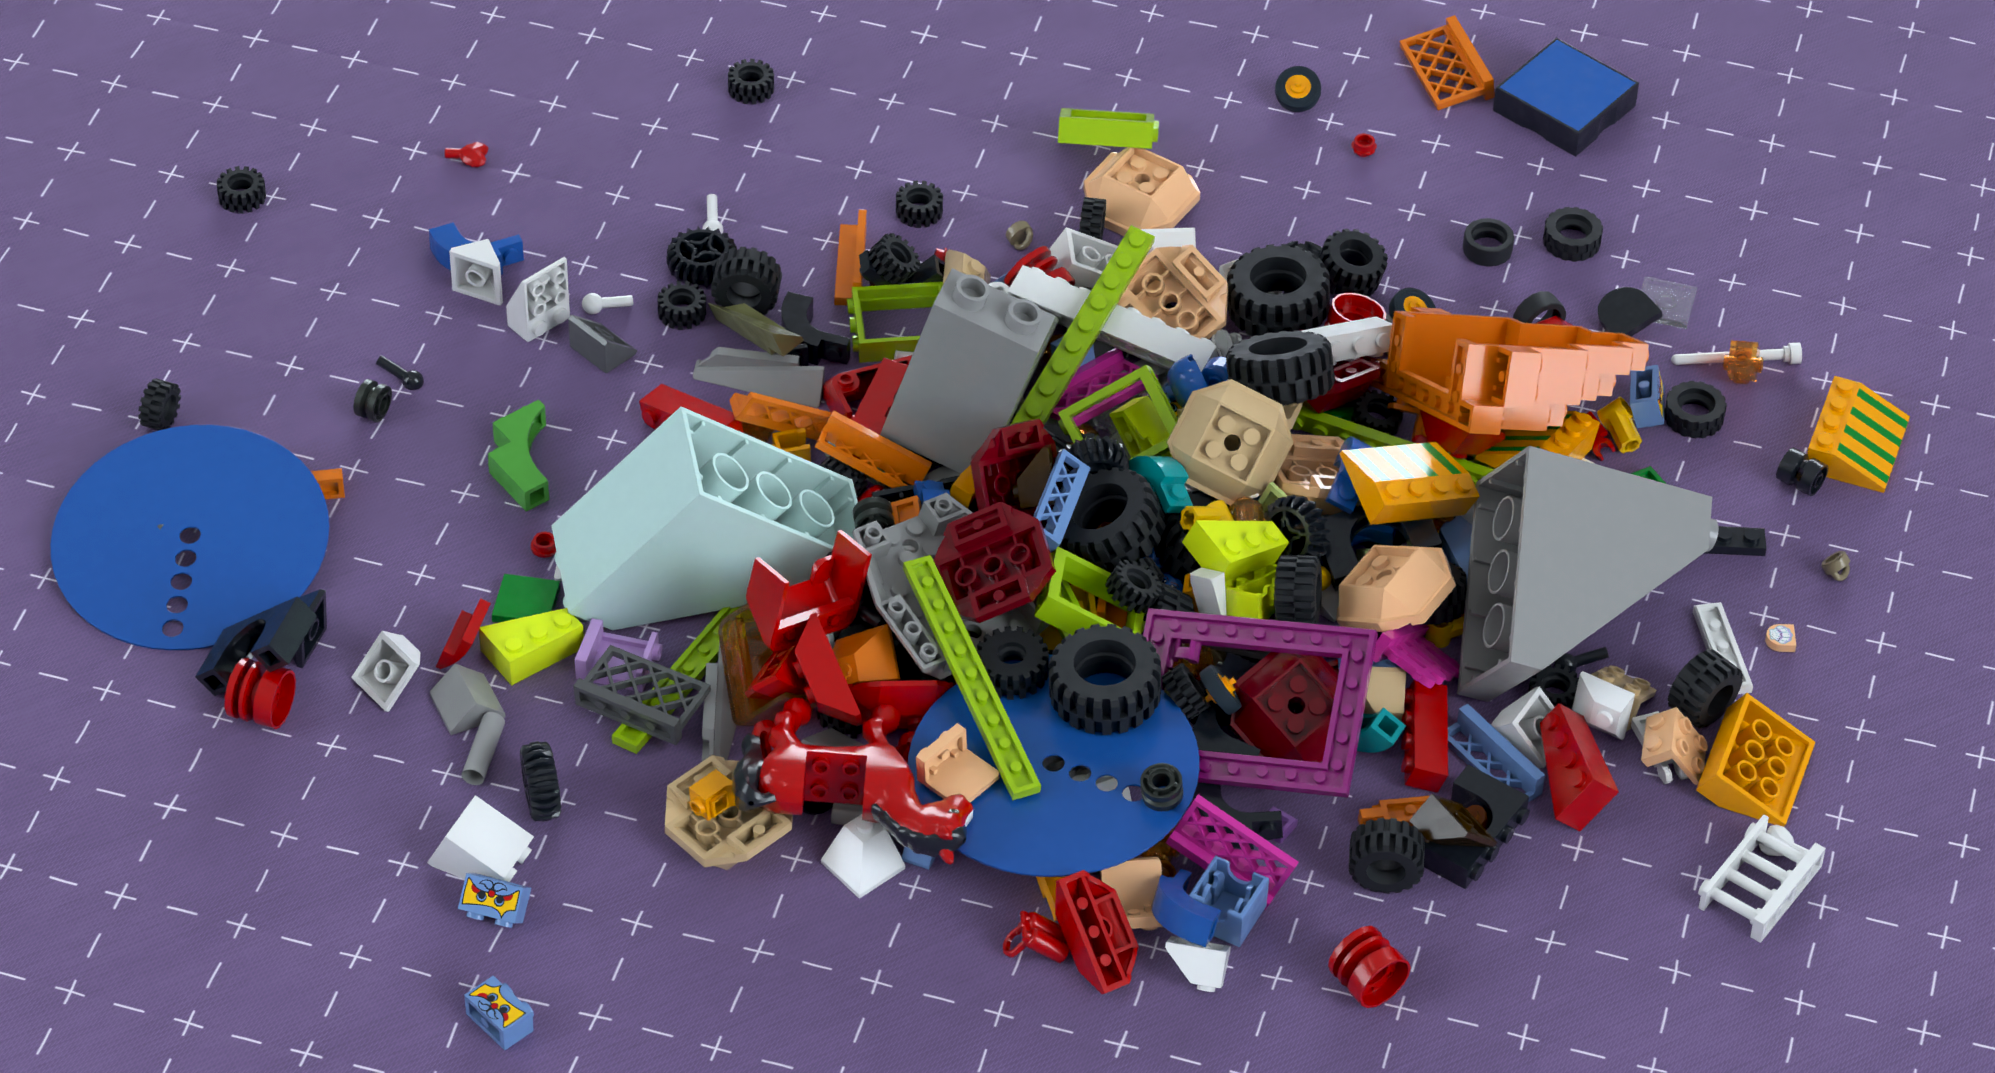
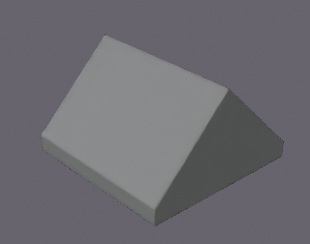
[430,664,505,735]

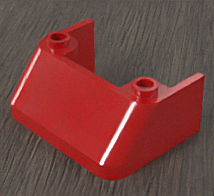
[823,355,912,419]
[746,530,872,652]

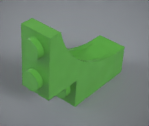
[488,400,549,512]

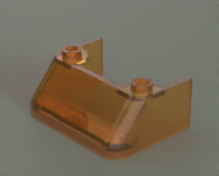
[718,603,816,727]

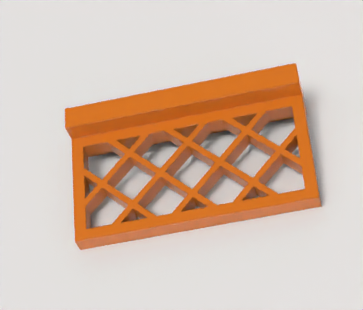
[1399,15,1495,110]

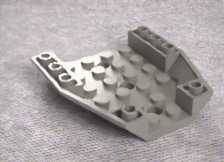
[852,493,1050,679]

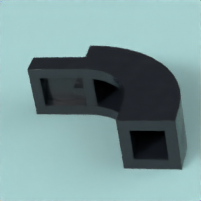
[859,250,945,286]
[781,291,850,366]
[1192,782,1283,849]

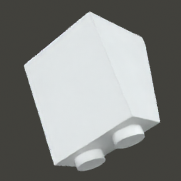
[427,795,534,882]

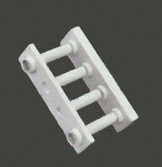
[1698,815,1826,943]

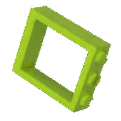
[1058,108,1159,149]
[847,282,943,363]
[1058,365,1178,460]
[1034,547,1146,636]

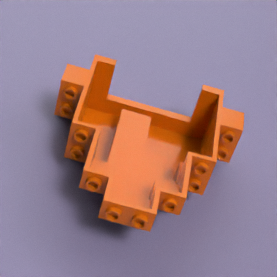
[1371,307,1649,435]

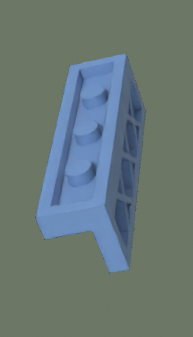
[1033,449,1090,553]
[1448,704,1545,802]

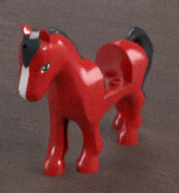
[732,698,973,864]

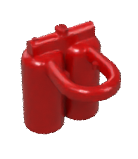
[1003,911,1069,963]

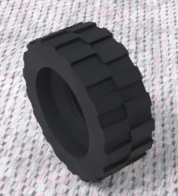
[1543,207,1603,262]
[1664,381,1727,439]

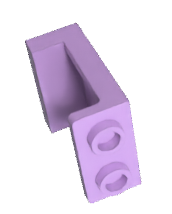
[575,618,663,692]

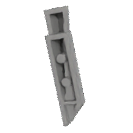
[693,347,825,408]
[702,642,753,762]

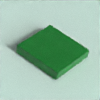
[492,574,560,623]

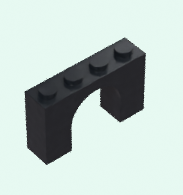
[1321,505,1442,592]
[195,596,317,696]
[1191,652,1261,756]
[1424,764,1530,889]

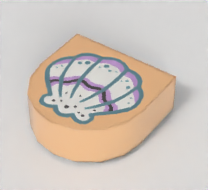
[1765,624,1796,652]

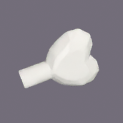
[1759,825,1809,856]

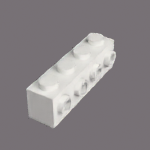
[1302,317,1392,366]

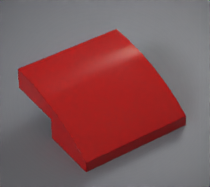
[436,598,491,669]

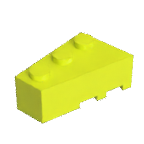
[1109,395,1172,458]
[1182,520,1289,581]
[1225,564,1277,620]
[479,608,584,686]

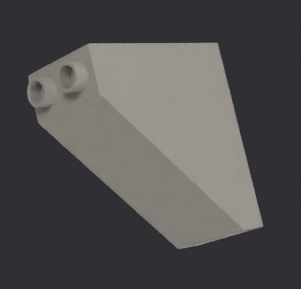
[880,268,1059,473]
[1457,446,1719,702]

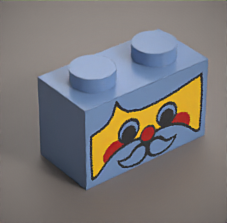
[1630,365,1665,428]
[458,873,531,928]
[464,976,534,1050]

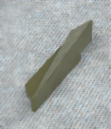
[708,303,804,356]

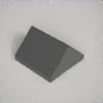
[568,314,637,374]

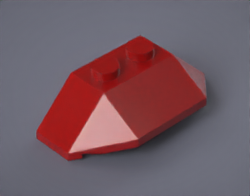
[1419,409,1506,458]
[792,613,863,726]
[745,645,807,701]
[848,680,956,731]
[1055,870,1139,995]

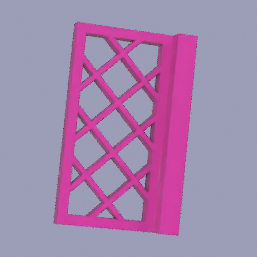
[1050,348,1159,427]
[1166,794,1299,910]

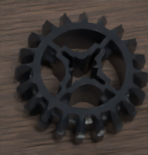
[666,226,737,288]
[1053,435,1129,489]
[1262,495,1331,564]
[520,741,561,822]

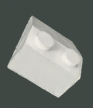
[1050,227,1118,288]

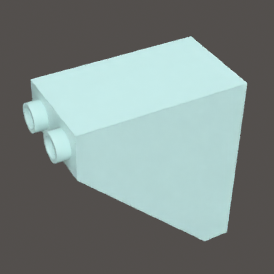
[551,407,858,630]

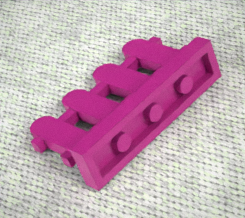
[1373,624,1460,688]

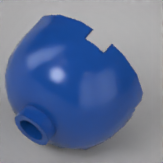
[1164,354,1208,408]

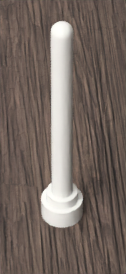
[1671,342,1802,365]

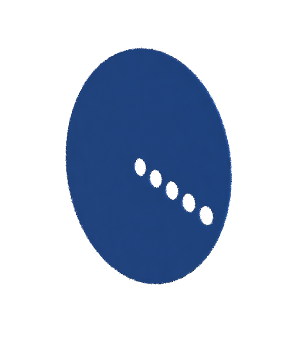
[50,425,329,650]
[908,655,1199,877]

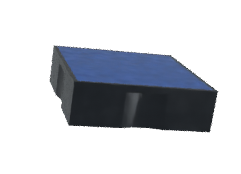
[1493,38,1639,157]

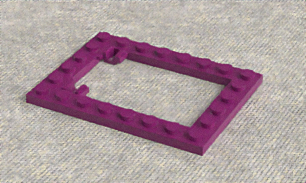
[1143,608,1378,798]

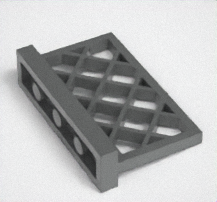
[573,645,711,745]

